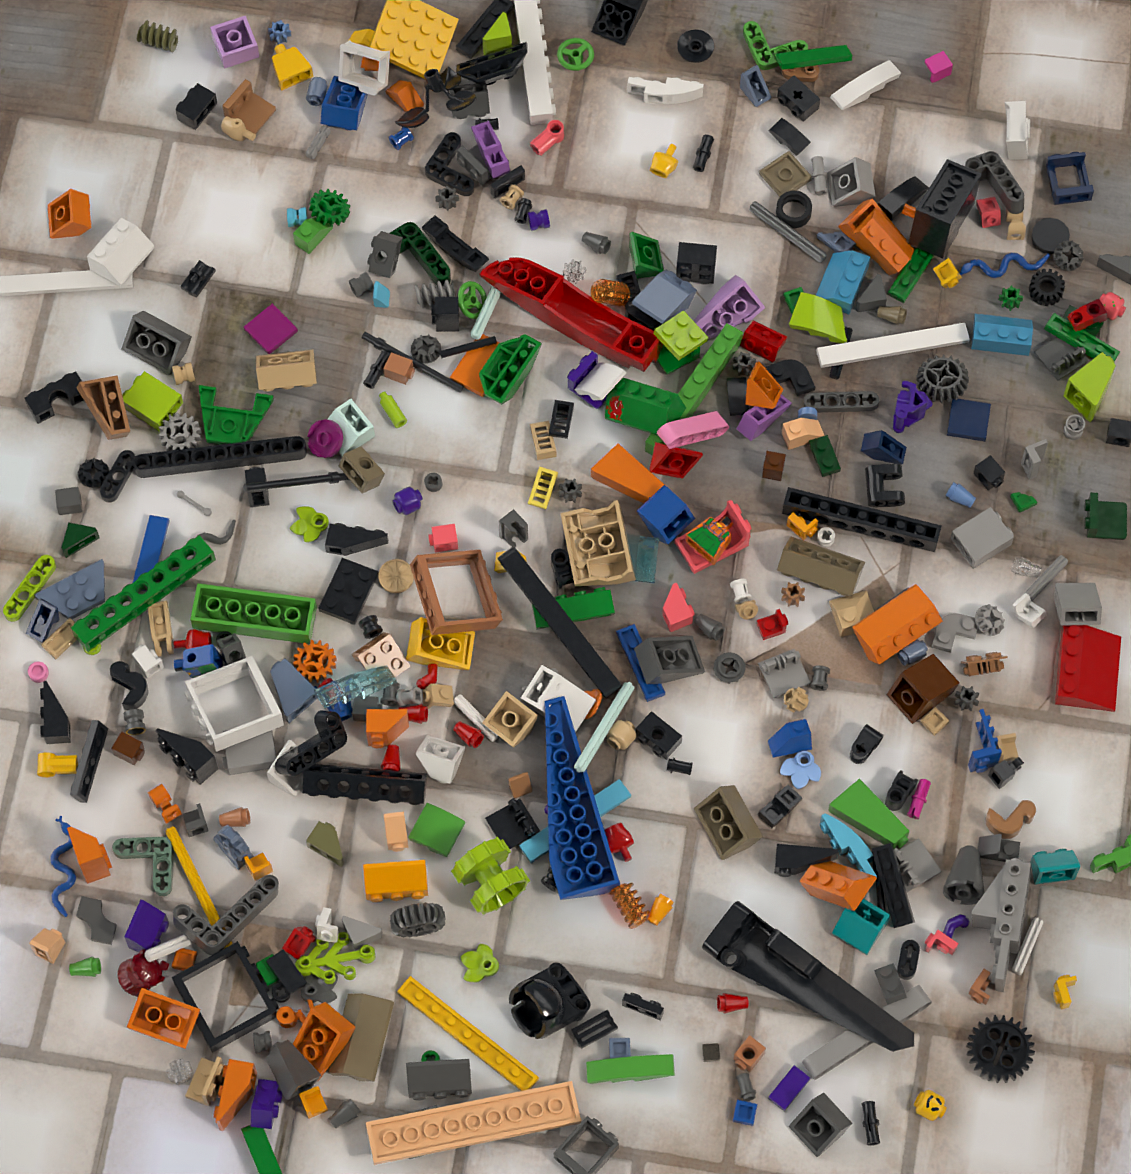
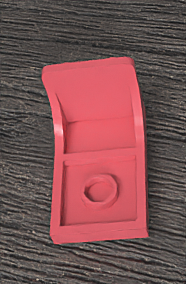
[674,500,751,574]

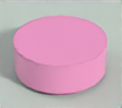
[28,662,49,683]

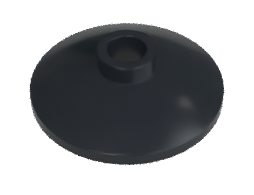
[677,29,714,63]

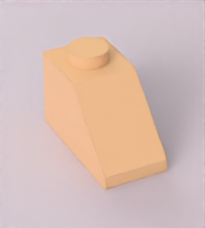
[782,418,825,450]
[384,811,409,852]
[29,928,65,964]

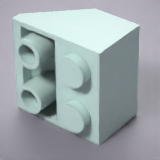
[327,399,375,457]

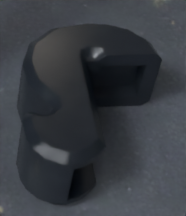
[110,661,149,710]

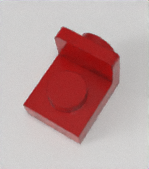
[756,609,788,640]
[282,926,317,960]

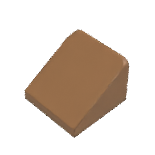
[508,772,532,798]

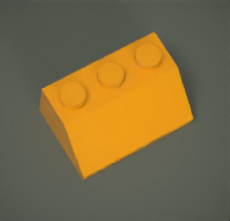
[363,860,428,902]

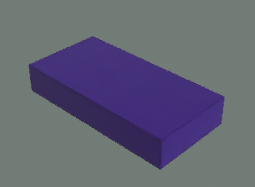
[768,1065,811,1111]

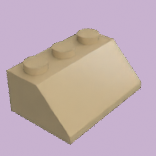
[256,349,317,391]

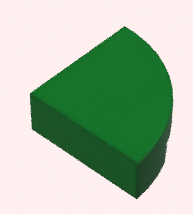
[1010,492,1037,513]

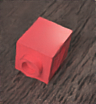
[428,524,458,553]

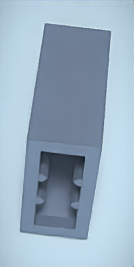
[270,659,319,723]

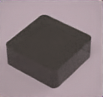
[702,1043,720,1062]

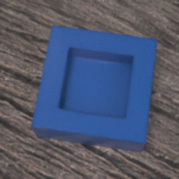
[733,1100,758,1126]

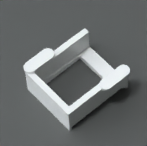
[338,40,390,96]
[1004,101,1030,160]

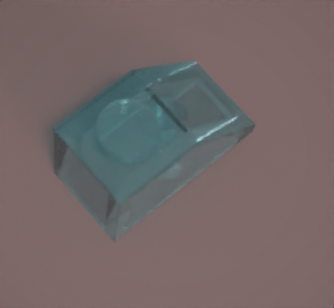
[635,536,659,583]

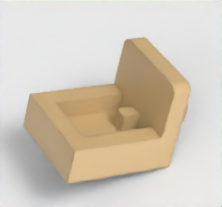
[422,684,454,709]

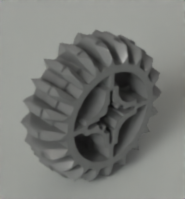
[916,354,969,404]
[390,902,446,938]

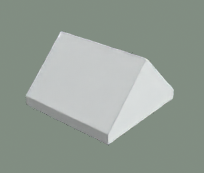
[267,740,317,796]

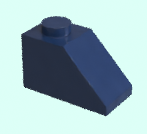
[861,430,907,465]

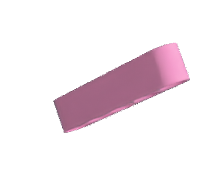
[657,411,729,449]

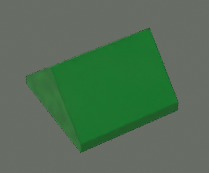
[629,232,664,279]

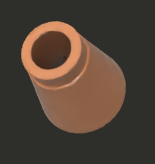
[219,807,250,827]

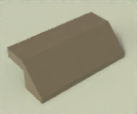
[328,993,394,1082]

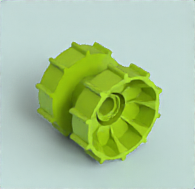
[451,837,530,915]

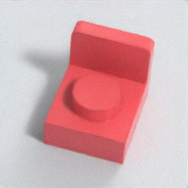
[976,197,1001,228]
[925,930,959,955]

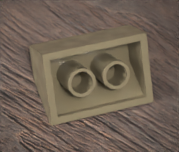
[694,785,763,860]

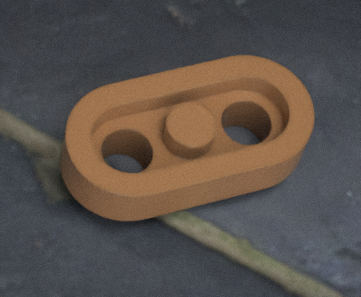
[782,65,819,82]

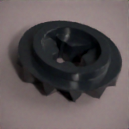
[78,458,109,488]

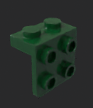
[1084,492,1127,540]

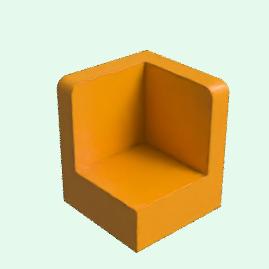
[244,852,273,881]
[299,1086,328,1119]

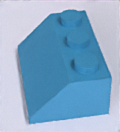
[816,250,870,315]
[971,313,1033,356]

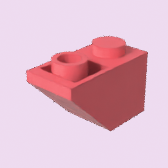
[663,582,695,632]

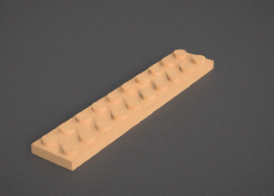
[366,1081,581,1165]

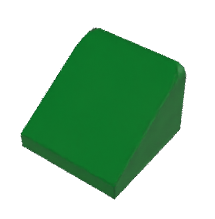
[256,954,278,986]

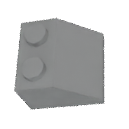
[827,157,876,207]

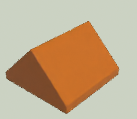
[745,361,784,409]

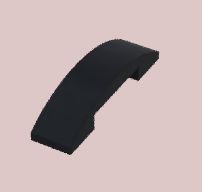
[422,215,489,272]

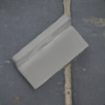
[1021,439,1048,480]

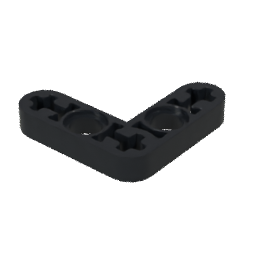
[425,132,474,196]

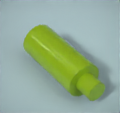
[379,391,407,428]

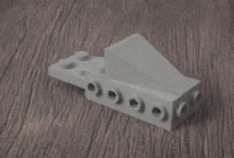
[972,858,1031,992]

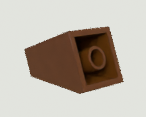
[886,654,960,724]

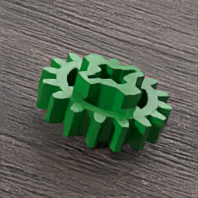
[309,189,351,227]

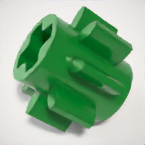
[998,285,1023,311]

